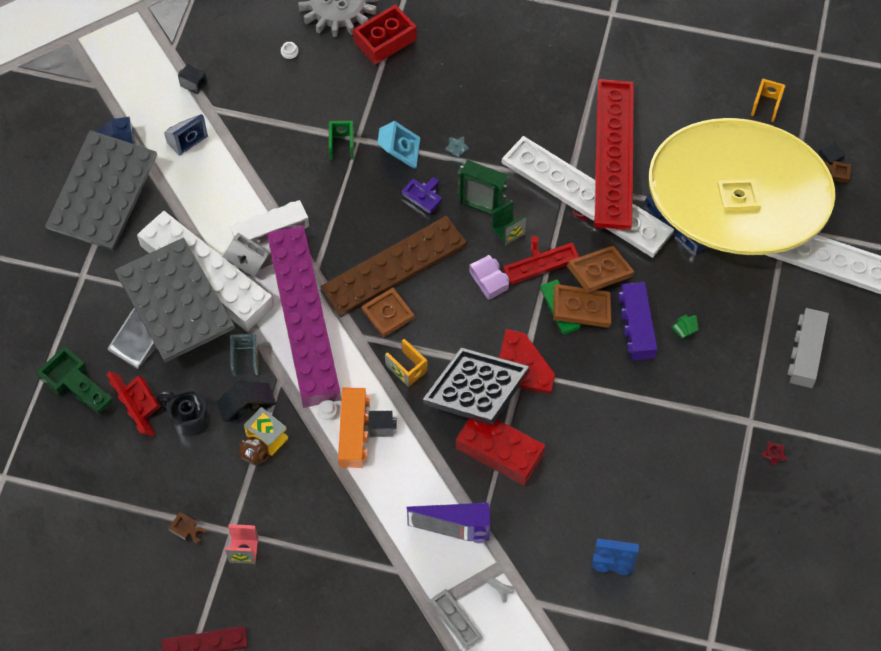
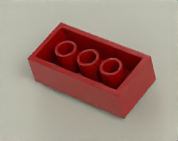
[456,418,545,486]

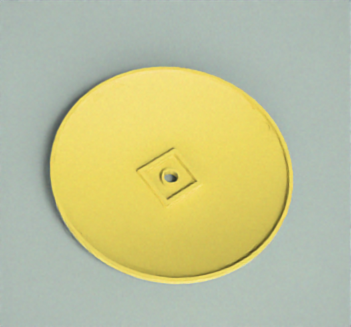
[649,118,835,255]

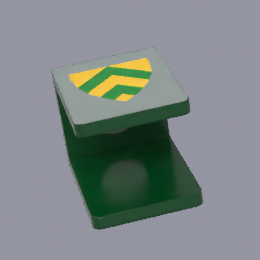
[491,200,526,245]

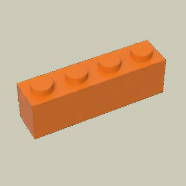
[338,387,370,468]

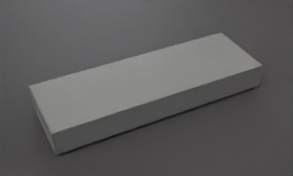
[429,589,483,651]

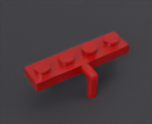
[503,236,579,285]

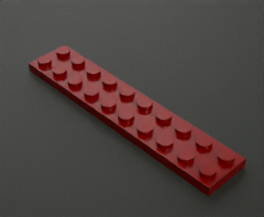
[594,79,634,230]

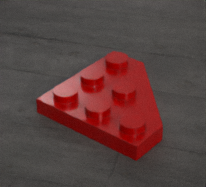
[499,329,555,395]

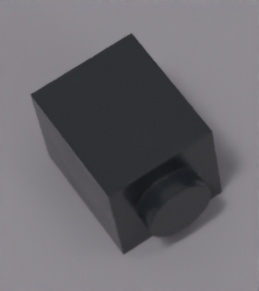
[178,63,207,95]
[369,410,397,437]

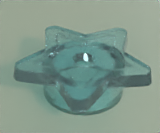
[445,137,469,157]

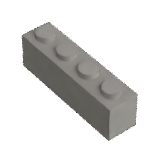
[787,308,829,388]

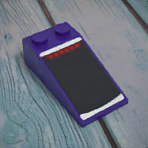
[406,502,490,543]

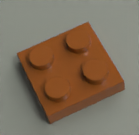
[361,288,415,338]

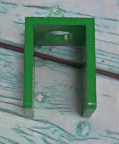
[329,121,354,160]

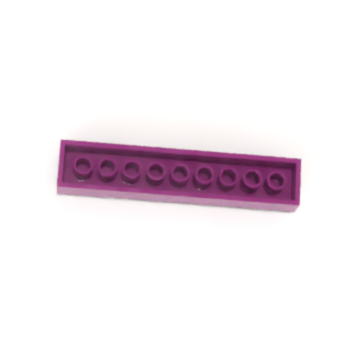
[267,226,341,408]

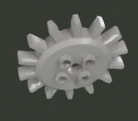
[298,0,378,37]

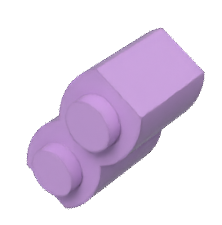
[469,255,510,300]

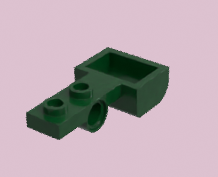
[36,346,113,415]

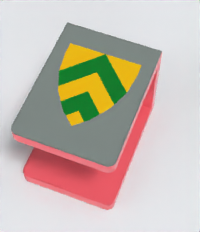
[225,524,258,564]

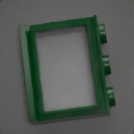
[457,160,509,215]

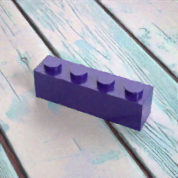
[618,282,657,360]

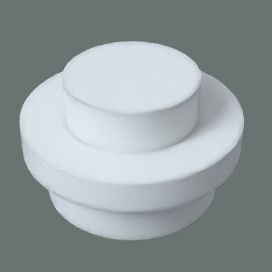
[281,42,298,59]
[318,400,337,420]

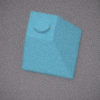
[378,121,420,169]

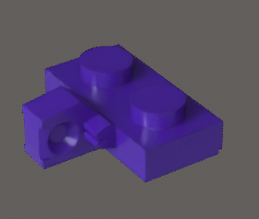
[402,177,442,214]

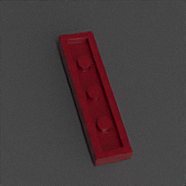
[161,626,248,651]

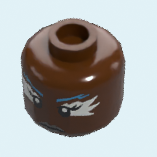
[239,436,269,466]

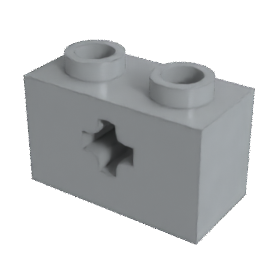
[222,233,270,277]

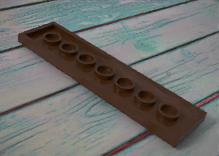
[320,216,467,318]

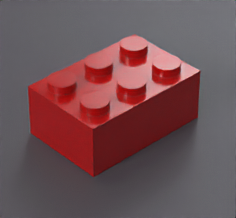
[353,4,417,65]

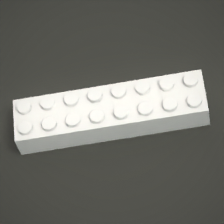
[137,211,274,332]

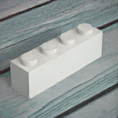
[230,200,309,246]

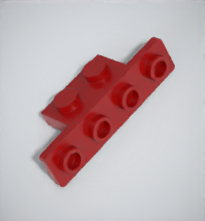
[107,371,161,436]

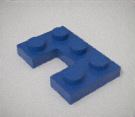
[591,538,639,575]

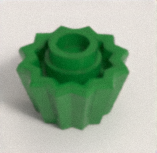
[672,314,699,338]

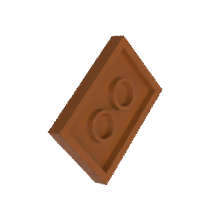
[567,245,634,293]
[553,284,611,328]

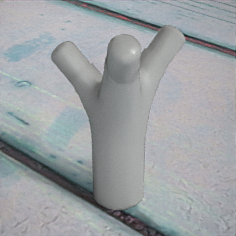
[486,576,514,602]

